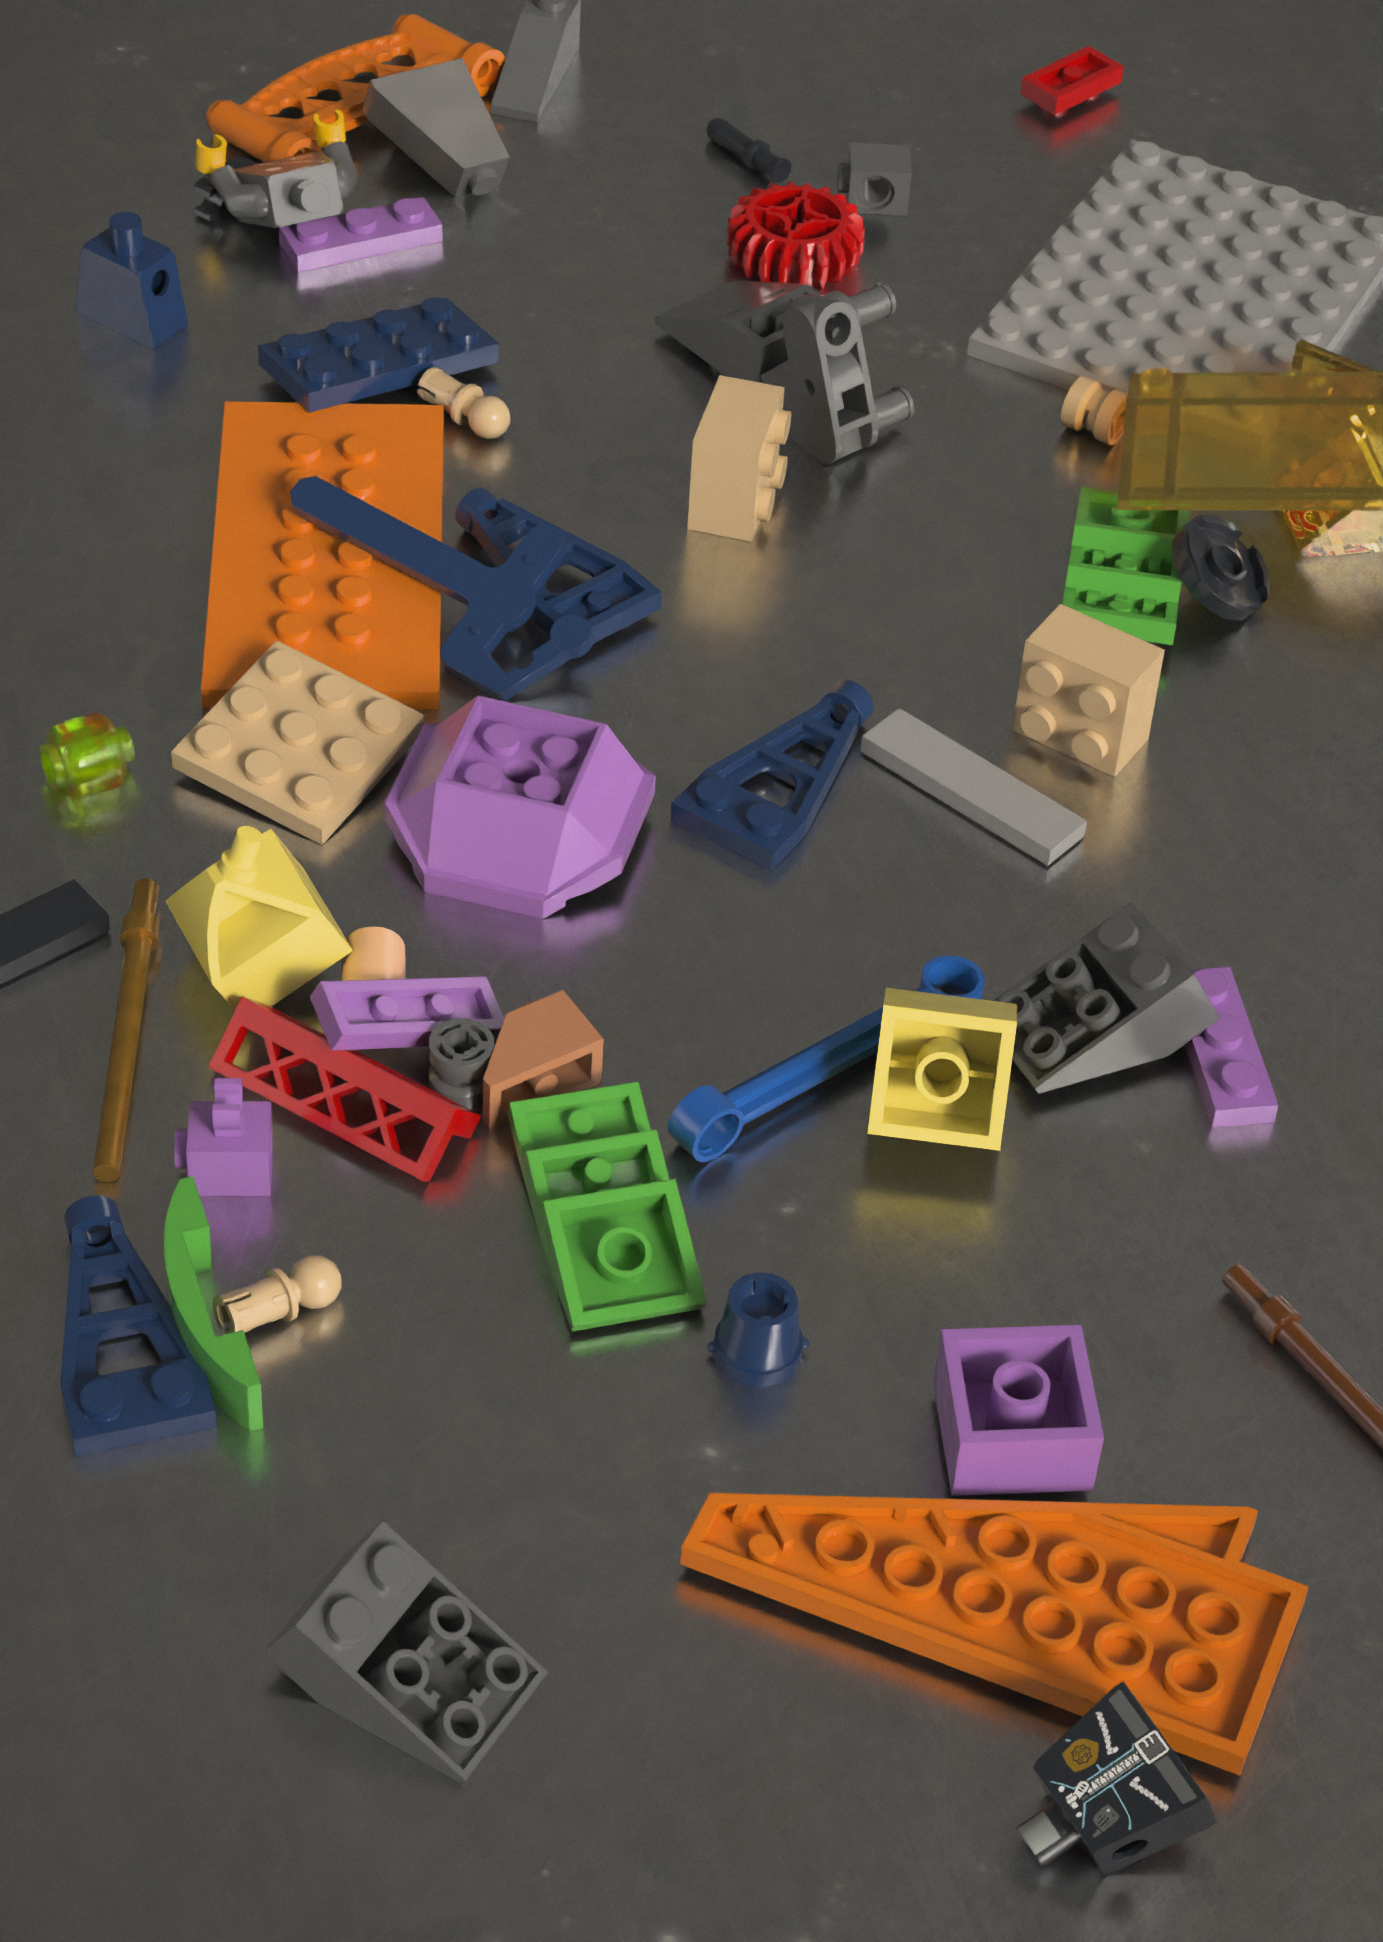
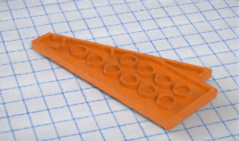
[680,1493,1309,1776]

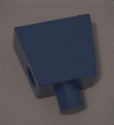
[76,212,188,350]

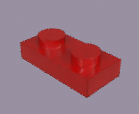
[1020,46,1124,115]

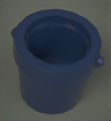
[707,1272,809,1388]

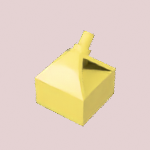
[165,826,353,1010]
[867,988,1017,1151]

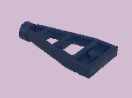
[455,488,662,644]
[671,680,874,871]
[60,1195,217,1457]

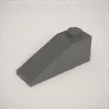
[491,0,581,123]

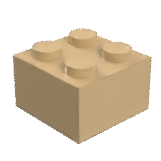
[687,375,791,542]
[1012,604,1165,778]

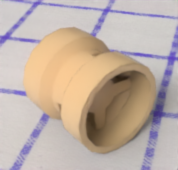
[1060,375,1134,446]

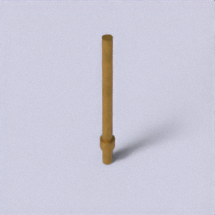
[92,878,161,1183]

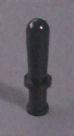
[706,118,792,183]

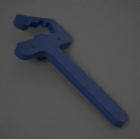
[290,476,593,701]

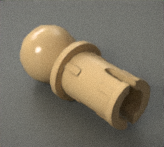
[417,367,511,439]
[212,1255,342,1334]

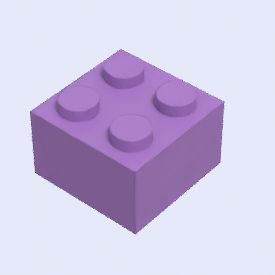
[933,1325,1104,1496]

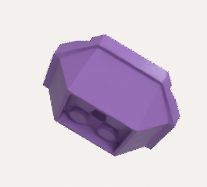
[385,696,656,919]

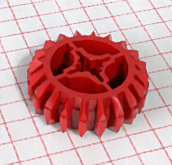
[726,181,865,290]

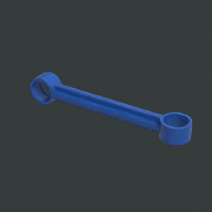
[668,955,985,1162]

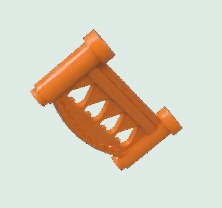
[206,14,505,163]

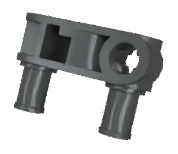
[761,282,915,464]

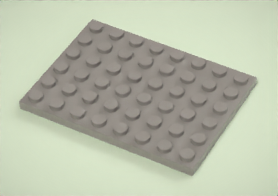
[967,139,1383,456]

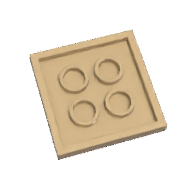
[171,640,425,845]

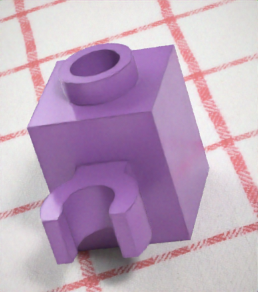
[174,1078,273,1197]

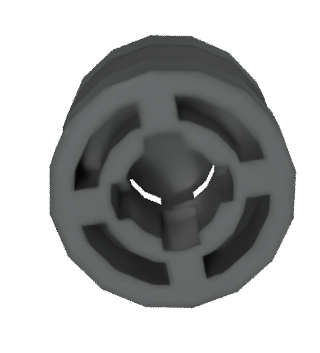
[429,1018,494,1110]

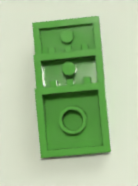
[1062,486,1190,645]
[507,1082,707,1332]

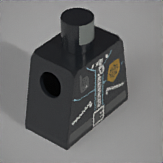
[1016,1681,1217,1874]

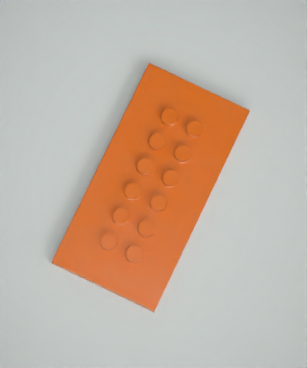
[201,401,444,710]

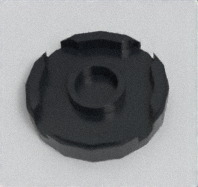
[1172,514,1271,621]

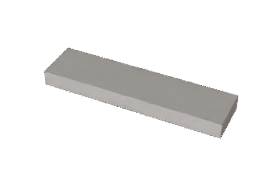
[860,708,1087,866]

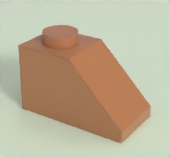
[483,990,604,1132]

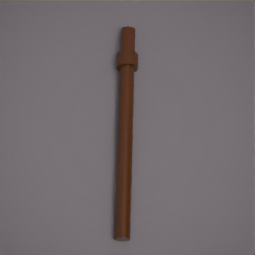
[1222,1264,1383,1450]

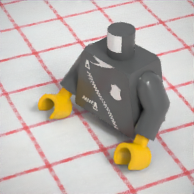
[194,109,357,228]

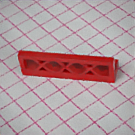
[208,996,482,1182]

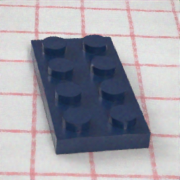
[258,298,499,413]

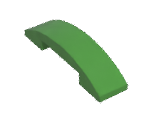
[164,1176,263,1432]

